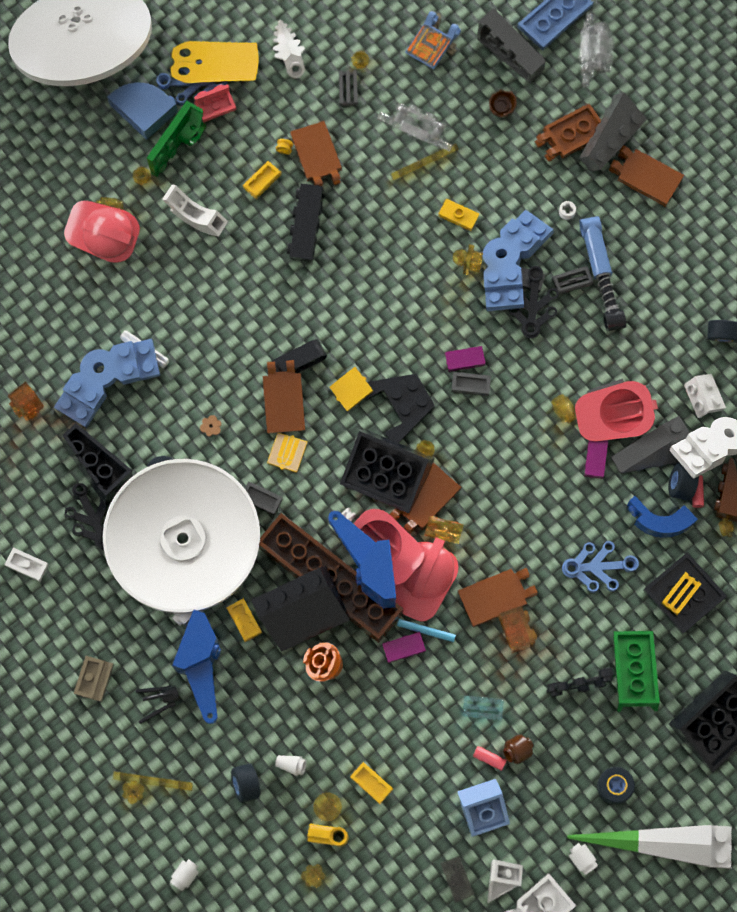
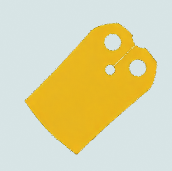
[171,41,259,83]

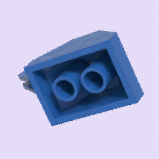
[328,511,396,608]
[172,609,221,724]

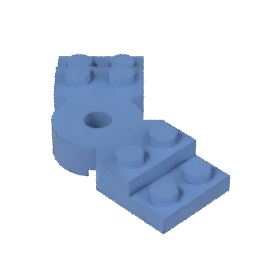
[483,210,554,311]
[54,338,160,428]

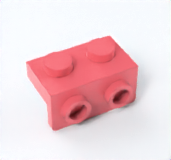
[194,84,236,122]

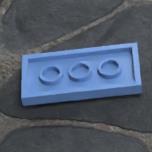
[517,0,594,50]

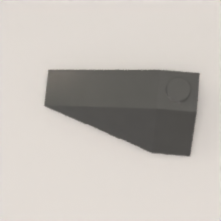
[611,416,690,474]

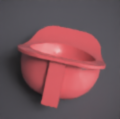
[64,201,140,263]
[575,381,658,441]
[354,509,424,585]
[395,537,458,622]

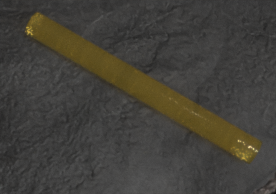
[390,143,458,180]
[113,771,193,791]

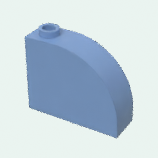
[107,82,178,140]

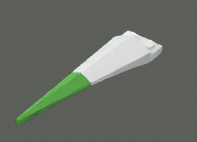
[567,825,732,869]

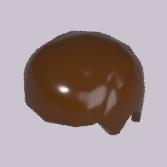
[489,90,517,118]

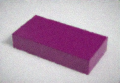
[445,346,486,372]
[584,440,608,479]
[382,632,426,663]

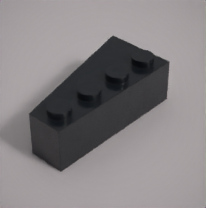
[287,183,326,262]
[62,423,132,505]

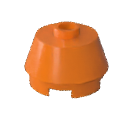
[303,643,343,682]

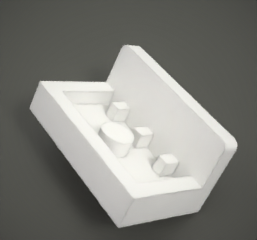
[684,374,726,418]

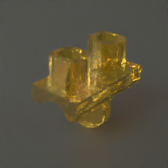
[452,244,483,275]
[425,516,463,544]

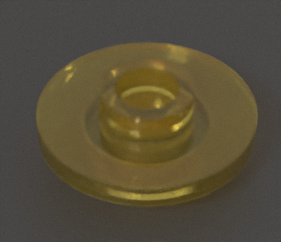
[314,793,342,821]

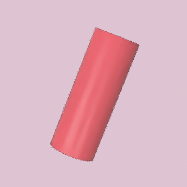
[692,475,704,508]
[473,746,507,771]

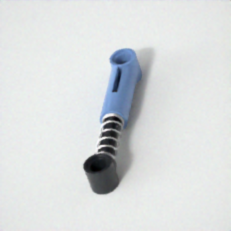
[579,216,626,332]

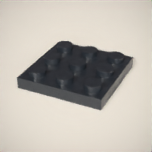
[643,552,727,635]

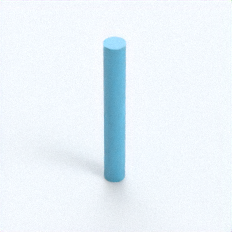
[397,619,456,642]

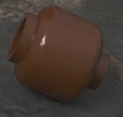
[503,734,534,764]

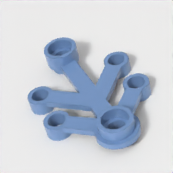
[156,61,227,106]
[562,541,639,593]

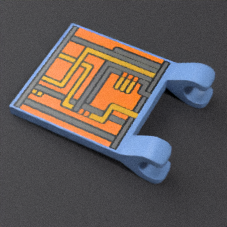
[405,11,461,69]

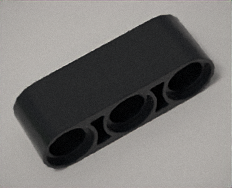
[272,339,327,374]

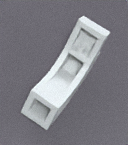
[162,185,228,236]

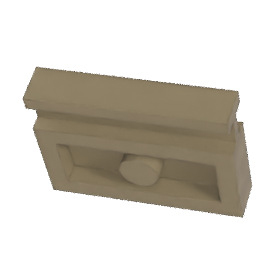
[73,656,114,702]

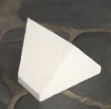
[487,860,523,903]

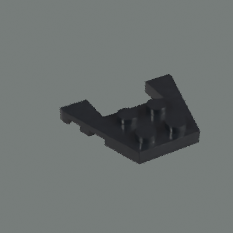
[365,374,435,443]

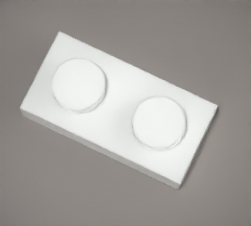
[4,548,49,582]

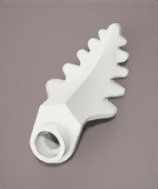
[273,20,305,78]

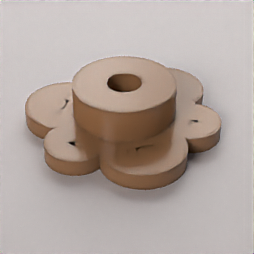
[200,415,222,437]

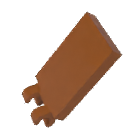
[535,103,601,162]
[290,121,342,186]
[609,145,684,207]
[263,360,305,433]
[390,462,461,534]
[458,568,538,627]

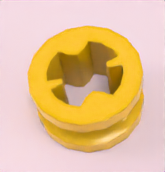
[275,139,293,154]

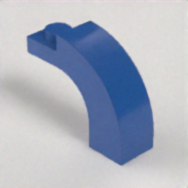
[627,496,698,538]

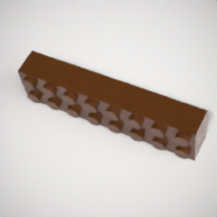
[259,513,403,643]

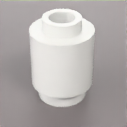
[569,843,598,875]
[170,859,199,891]

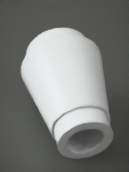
[275,755,307,776]

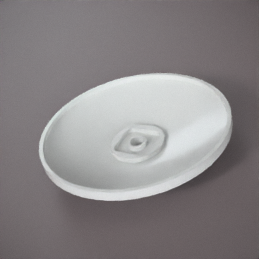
[8,0,152,86]
[103,459,260,614]

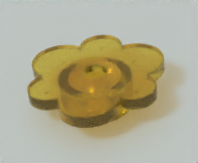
[122,780,145,804]
[301,864,325,888]

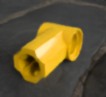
[308,824,349,847]

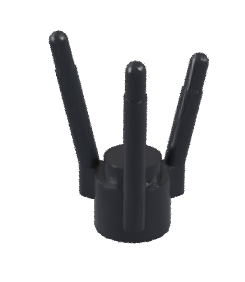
[135,685,180,724]

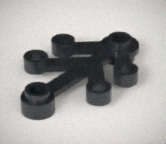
[508,266,559,339]
[64,483,111,550]
[546,668,615,697]

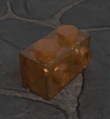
[8,382,44,421]
[498,606,537,654]

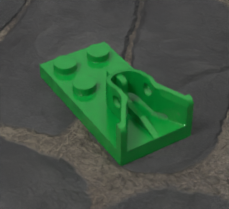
[147,101,207,177]
[613,631,660,712]

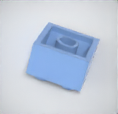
[458,779,510,837]

